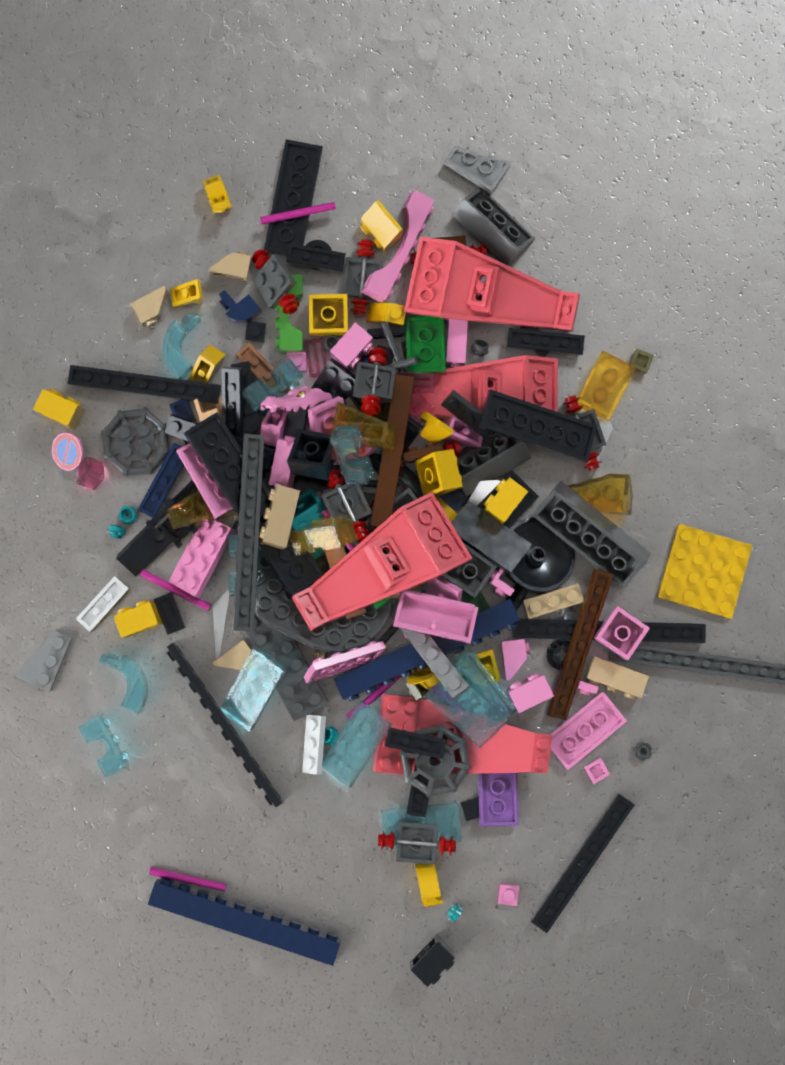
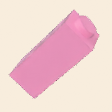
[444,318,468,368]
[269,436,295,488]

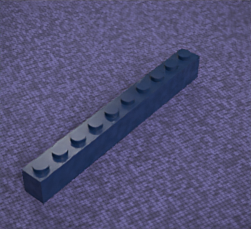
[334,599,521,702]
[148,878,341,966]

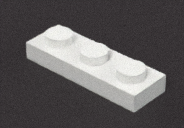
[76,576,129,632]
[302,714,326,775]

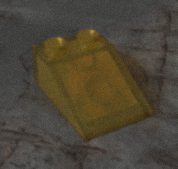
[578,350,637,421]

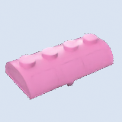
[393,590,478,644]

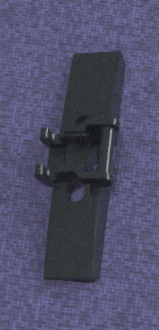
[116,479,208,576]

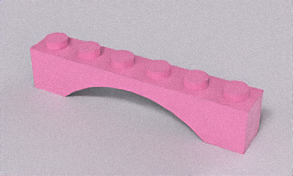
[361,189,435,303]

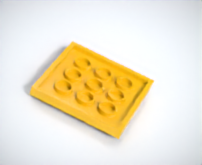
[657,524,753,619]

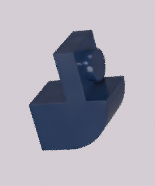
[219,290,262,324]

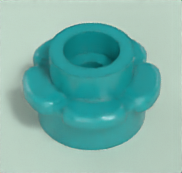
[118,506,137,525]
[107,525,126,539]
[324,726,338,746]
[447,904,464,922]

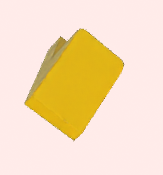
[170,279,203,307]
[420,410,454,443]
[473,649,501,686]

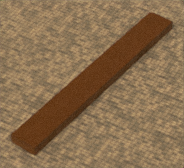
[370,375,415,528]
[547,568,614,720]

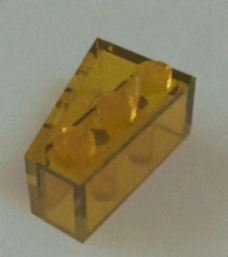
[332,401,396,449]
[289,516,357,555]

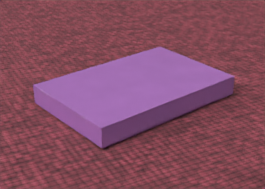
[478,773,519,827]

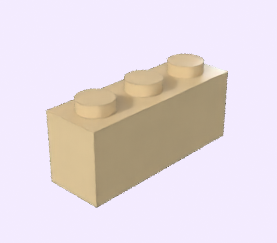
[259,484,300,550]
[522,583,584,619]
[584,656,649,700]

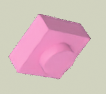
[287,352,307,372]
[577,680,599,696]
[583,757,610,784]
[497,883,519,906]

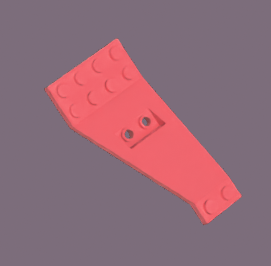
[404,237,580,332]
[395,355,558,420]
[292,492,472,631]
[373,694,552,774]

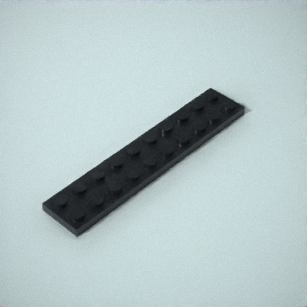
[183,412,324,597]

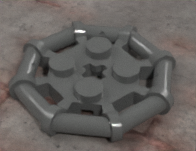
[101,407,170,477]
[399,724,472,797]

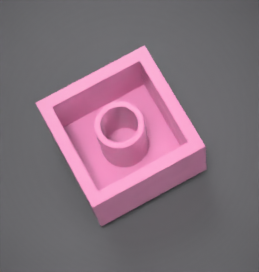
[330,322,373,371]
[593,606,650,660]
[506,672,554,713]

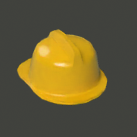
[407,667,440,689]

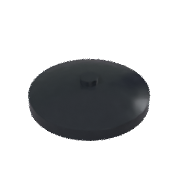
[504,517,575,593]

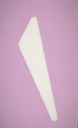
[468,480,500,506]
[213,590,230,659]

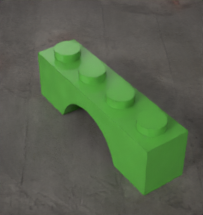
[276,274,303,354]

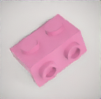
[488,568,514,598]

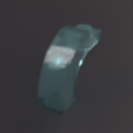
[163,312,201,380]
[99,652,148,714]

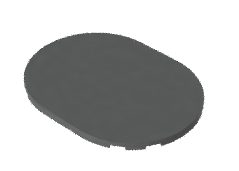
[254,542,393,653]

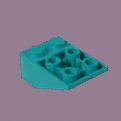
[292,489,341,560]

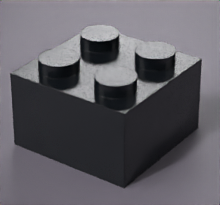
[287,429,340,480]
[410,934,455,987]

